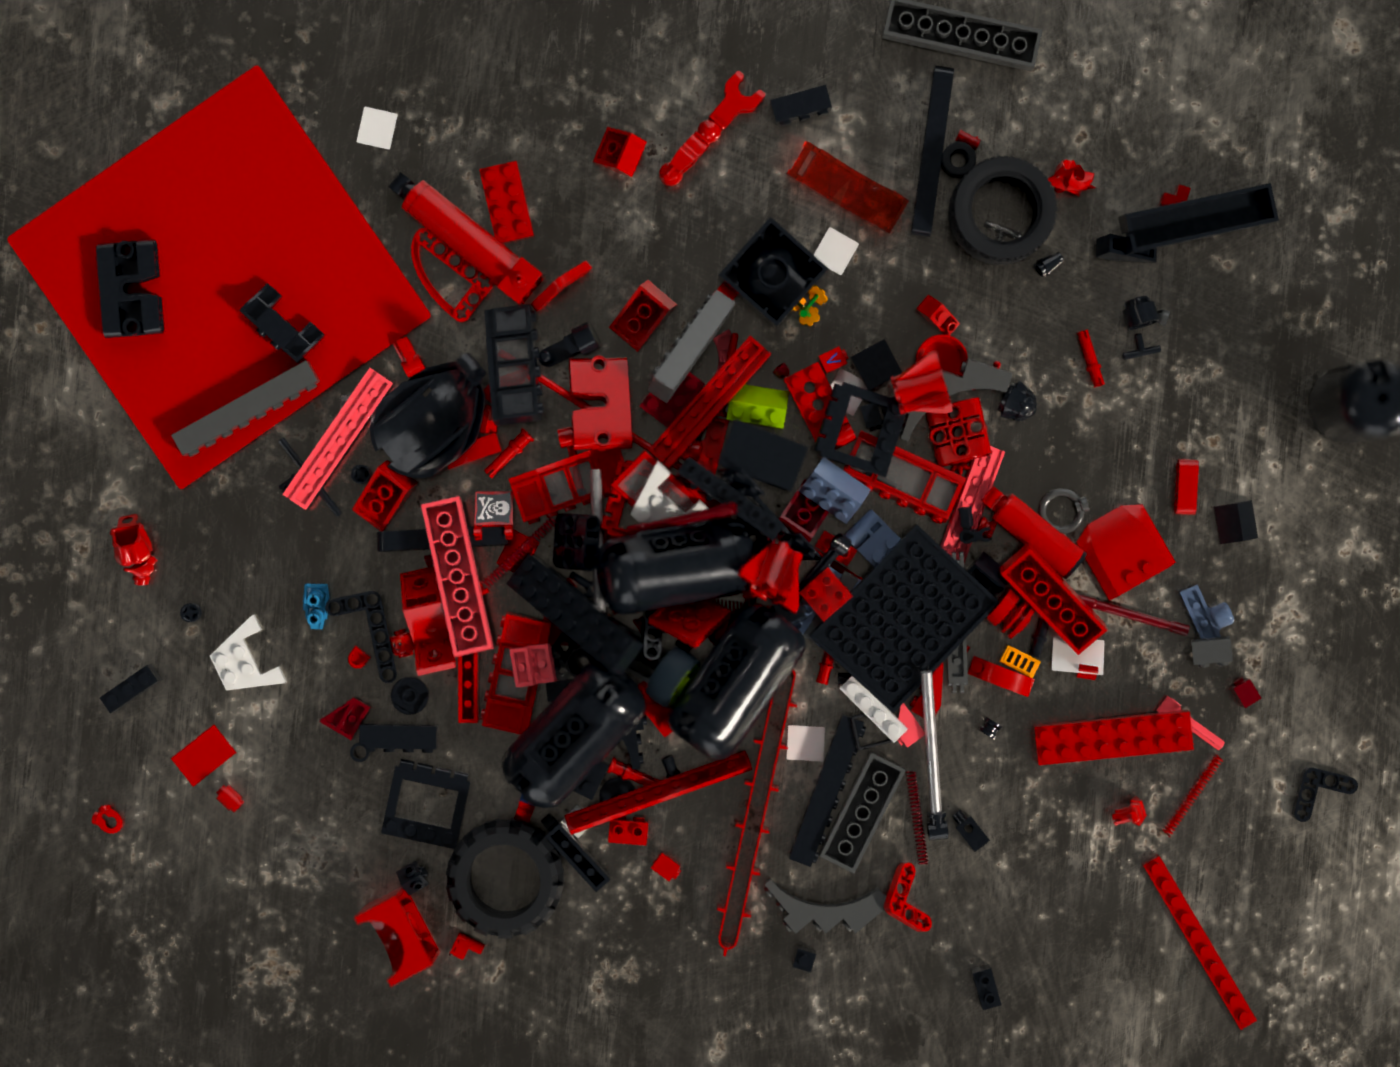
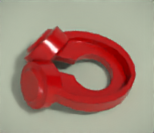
[92,805,123,834]

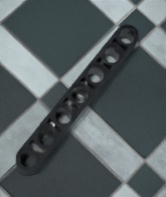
[376,527,509,552]

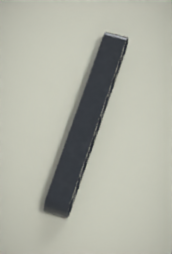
[911,65,954,237]

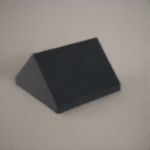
[1214,500,1258,544]

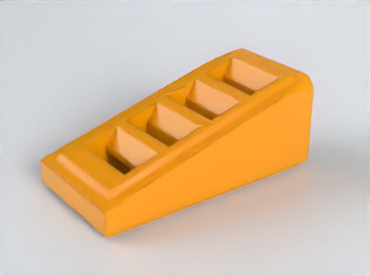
[998,644,1041,678]

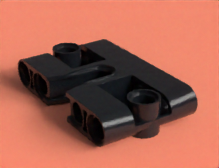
[96,239,164,338]

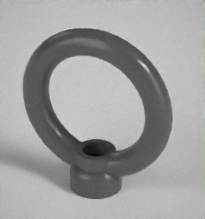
[1038,488,1090,534]

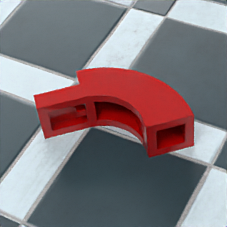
[968,656,1035,697]

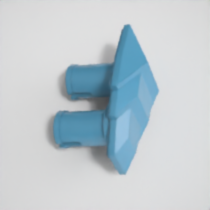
[303,584,330,629]

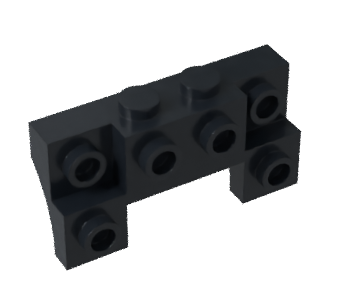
[239,283,325,363]

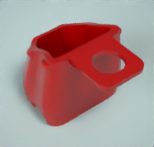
[110,514,152,567]

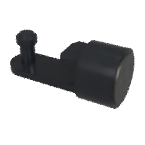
[539,321,601,367]

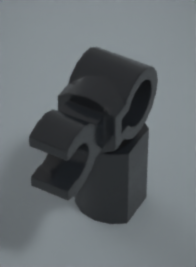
[958,506,992,544]

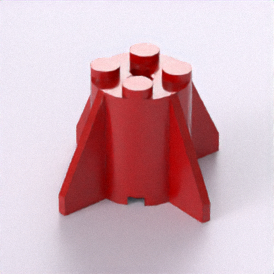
[890,351,953,415]
[738,541,803,613]

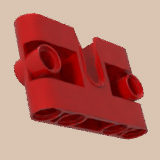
[569,355,632,451]

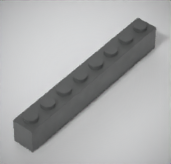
[171,360,320,457]

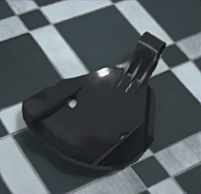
[370,353,486,478]

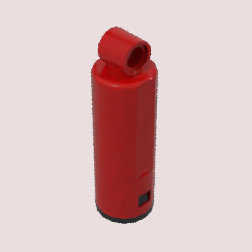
[981,486,1087,579]

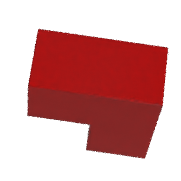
[1159,184,1191,206]

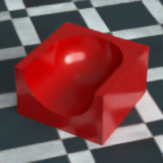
[354,886,440,987]

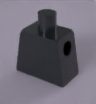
[952,809,990,852]

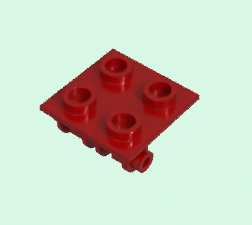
[799,567,853,622]

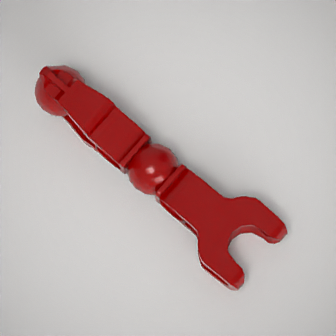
[659,71,766,186]

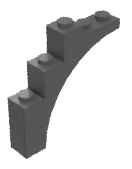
[900,358,1013,441]
[764,877,886,934]

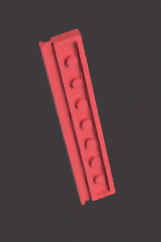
[282,367,393,510]
[940,446,1005,563]

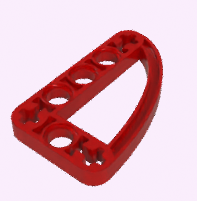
[411,228,494,323]

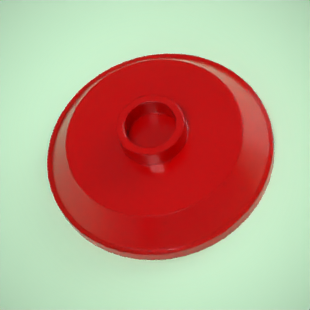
[916,334,968,375]

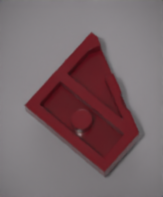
[319,697,371,740]

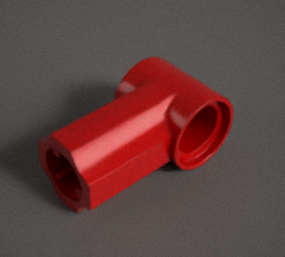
[393,336,425,378]

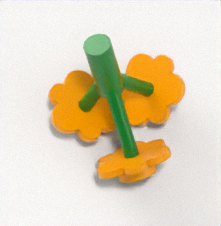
[793,285,828,326]

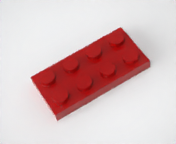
[479,161,534,243]

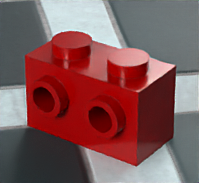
[608,816,649,846]

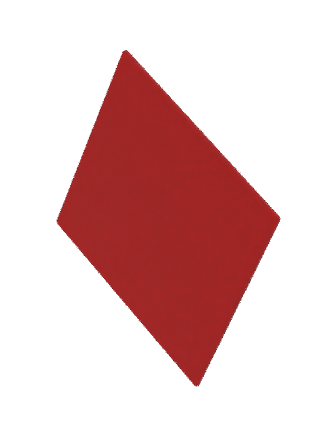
[7,65,431,489]

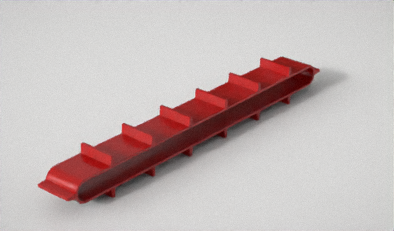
[717,669,797,957]

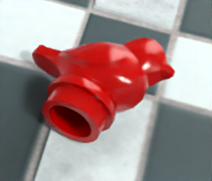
[123,555,158,585]

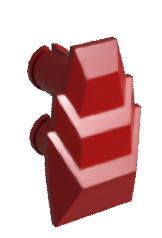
[1112,796,1147,826]

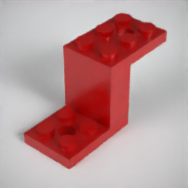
[400,566,456,676]

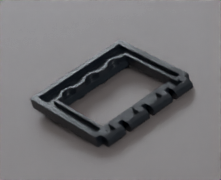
[814,382,906,478]
[381,759,471,849]

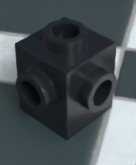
[396,861,429,895]

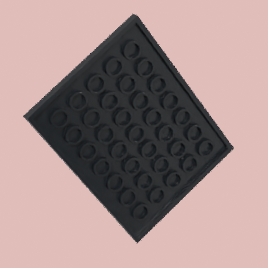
[809,524,1000,713]

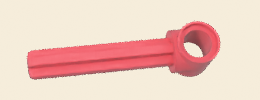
[1156,696,1225,750]

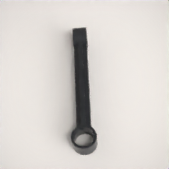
[771,533,852,613]

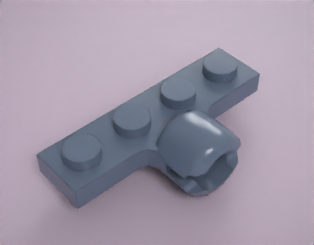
[1180,584,1234,639]

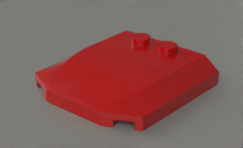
[1075,504,1176,601]

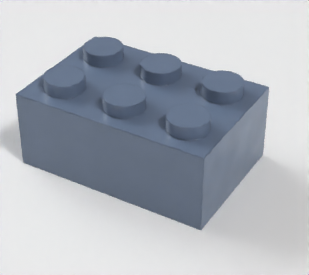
[799,457,871,524]

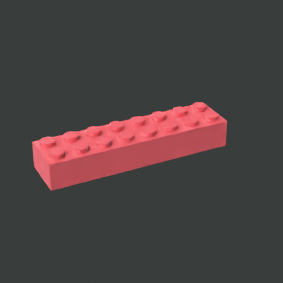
[421,496,494,657]

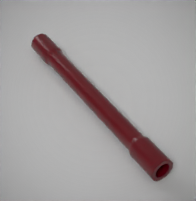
[627,502,737,535]
[1078,594,1190,636]

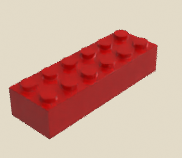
[999,542,1108,655]

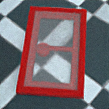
[611,450,699,513]

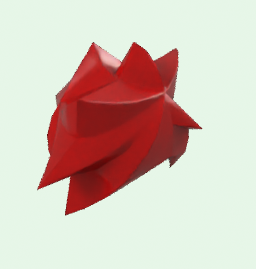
[1048,159,1096,197]

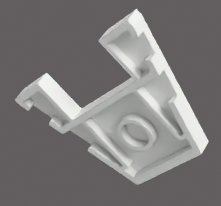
[630,461,709,524]
[210,615,287,690]

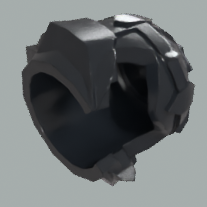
[997,381,1037,421]

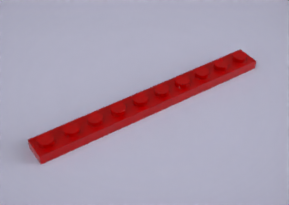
[564,751,753,835]
[1142,855,1257,1030]

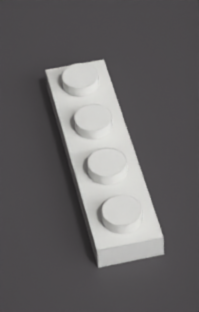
[839,676,908,743]

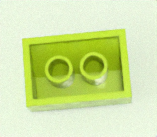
[726,385,789,430]

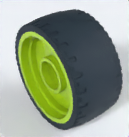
[645,647,700,709]

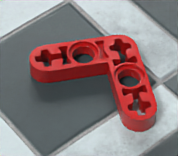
[531,260,592,312]
[884,862,932,932]

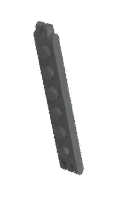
[947,552,968,693]

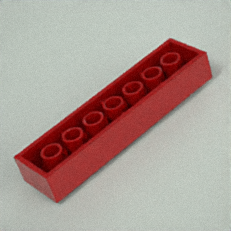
[1033,710,1194,765]

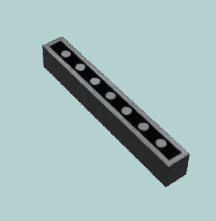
[788,714,866,867]

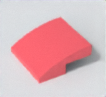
[509,643,557,688]

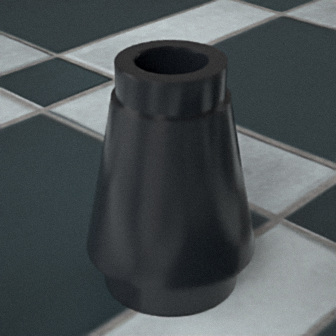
[1034,252,1064,277]

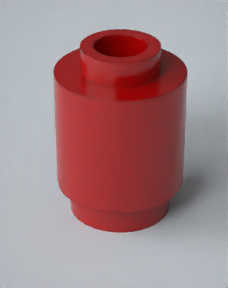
[216,785,245,813]

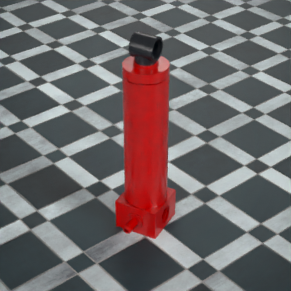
[388,172,545,305]

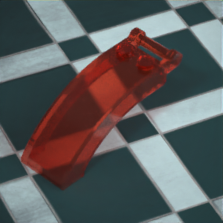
[786,141,909,234]

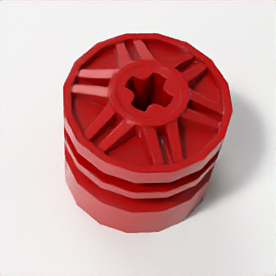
[985,587,1035,639]

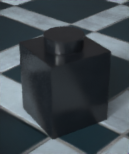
[792,945,816,973]

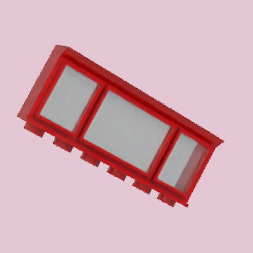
[843,430,966,524]

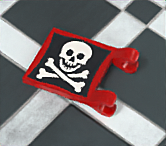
[473,491,514,540]

